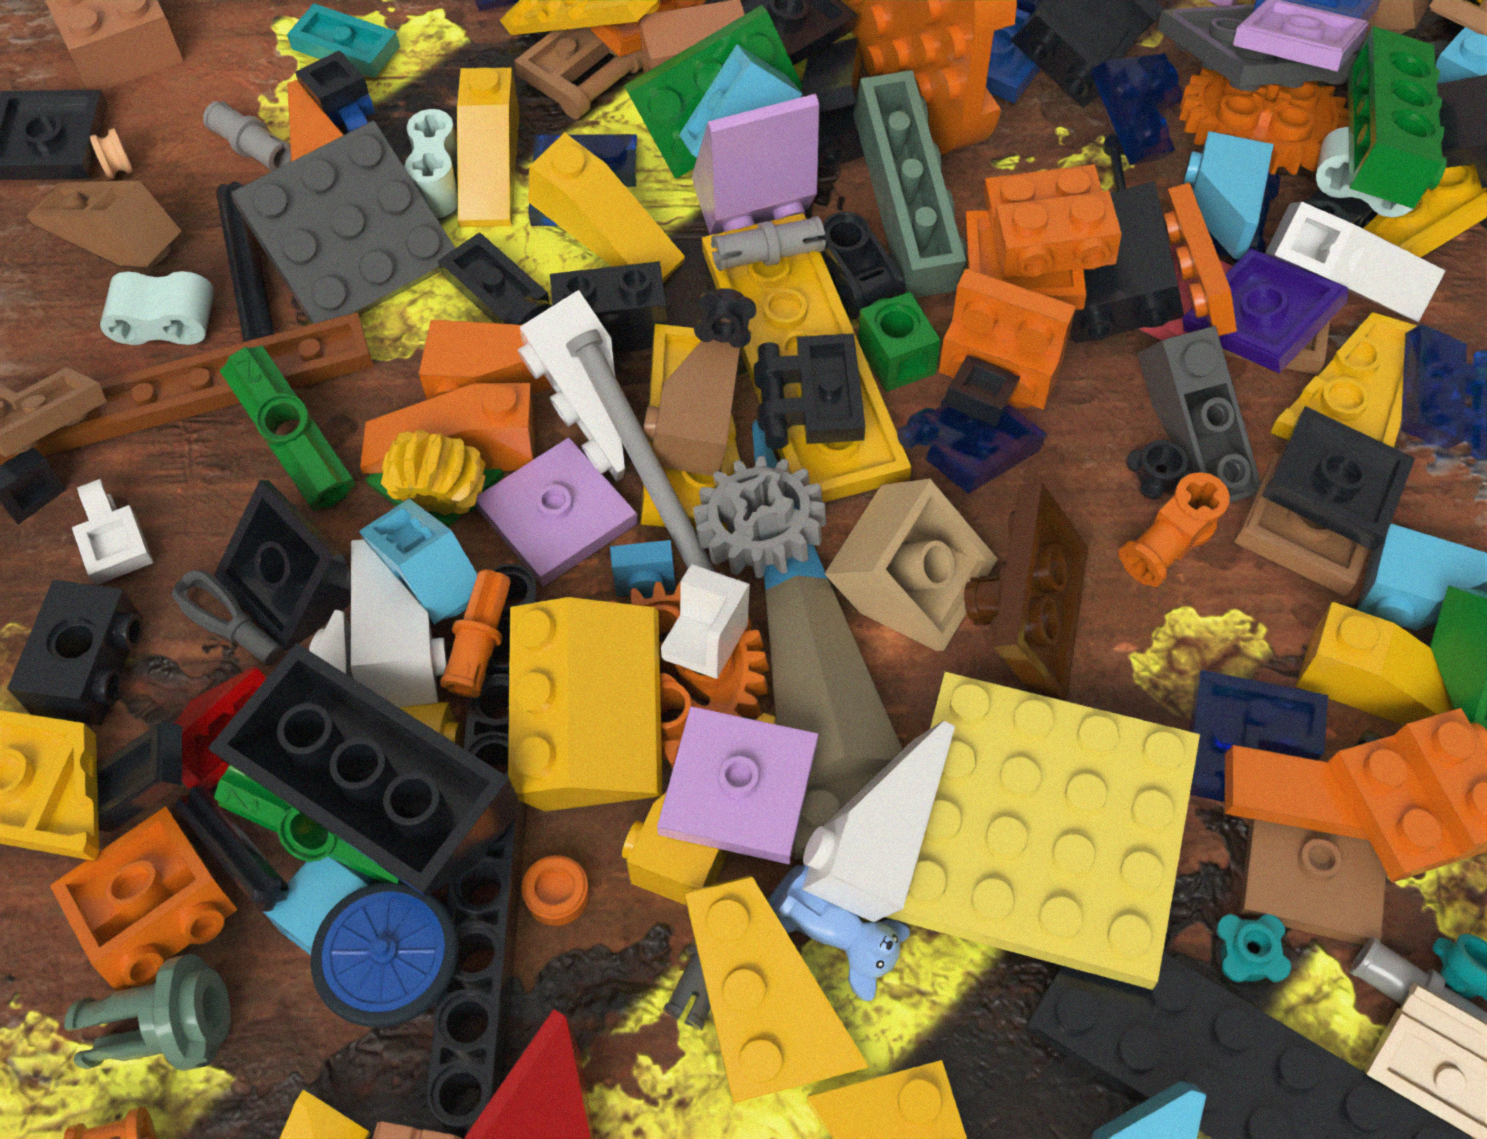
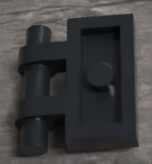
[753,333,866,449]

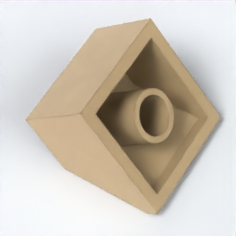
[824,479,998,651]

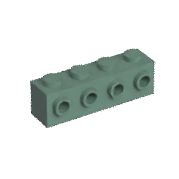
[853,70,967,298]

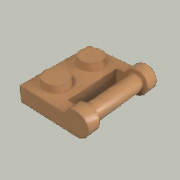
[514,27,643,120]

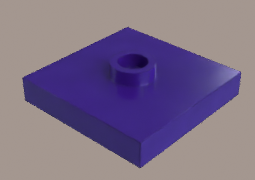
[1183,248,1348,373]

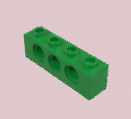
[1348,26,1447,209]

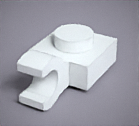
[72,479,154,585]

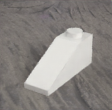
[351,539,448,707]
[802,721,955,922]

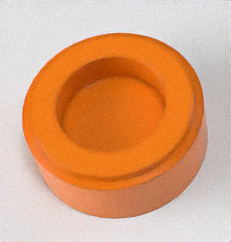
[522,855,590,926]

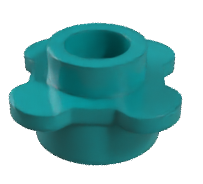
[1216,914,1291,982]
[1432,934,1487,1001]

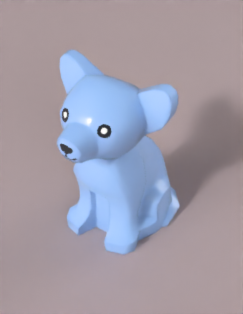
[767,864,910,1001]

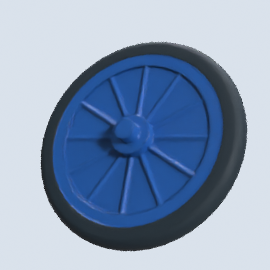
[310,882,459,1028]

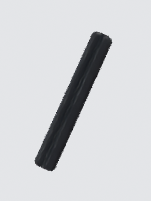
[216,181,274,342]

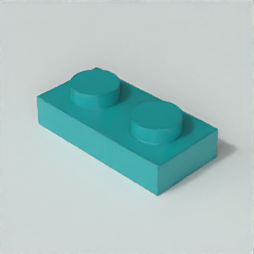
[287,3,400,78]

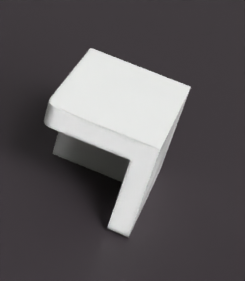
[661,564,750,679]

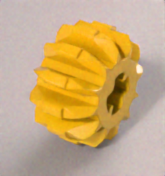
[381,429,486,516]

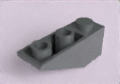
[1137,326,1261,502]

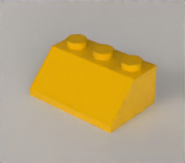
[508,597,663,812]

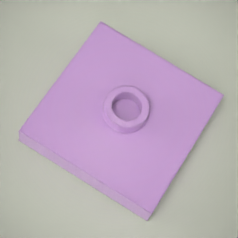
[1233,0,1369,72]
[476,437,638,587]
[657,706,818,864]

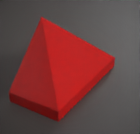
[174,666,266,791]

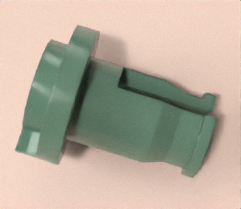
[64,954,231,1071]

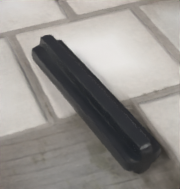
[176,786,289,912]

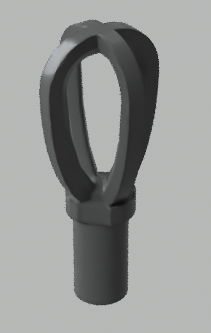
[172,569,283,666]

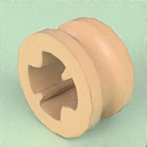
[89,128,134,180]

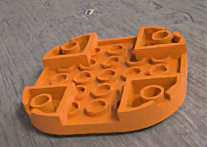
[841,0,1017,155]

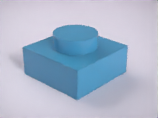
[610,540,676,598]

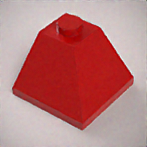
[464,1009,595,1139]

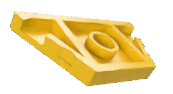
[0,710,99,861]

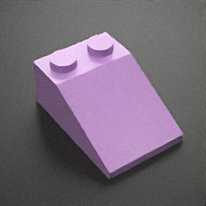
[691,94,819,235]

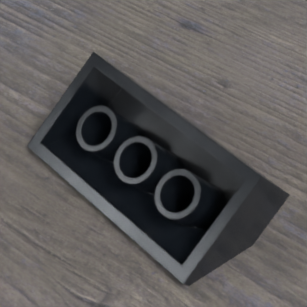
[208,643,522,897]

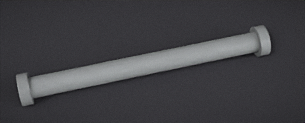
[566,329,724,575]

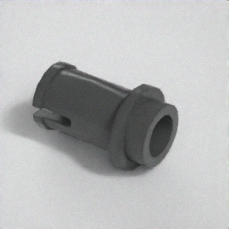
[663,944,711,1030]

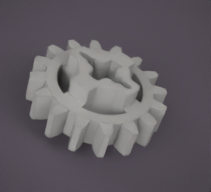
[693,456,826,578]

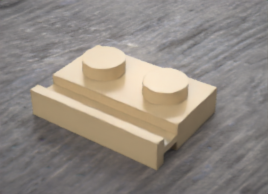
[1363,981,1487,1139]

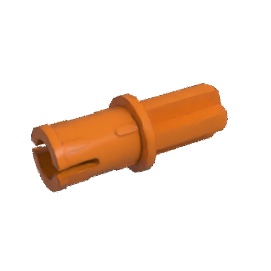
[440,569,511,697]

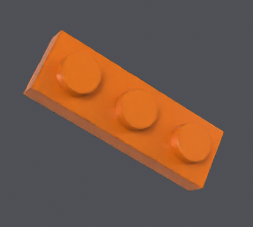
[1163,182,1237,336]

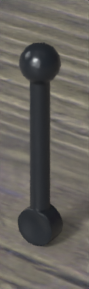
[1103,135,1126,191]

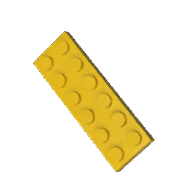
[702,213,911,503]

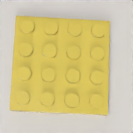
[886,672,1200,990]

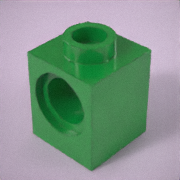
[858,292,941,392]

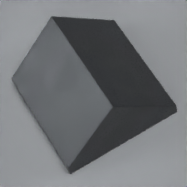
[214,480,351,650]

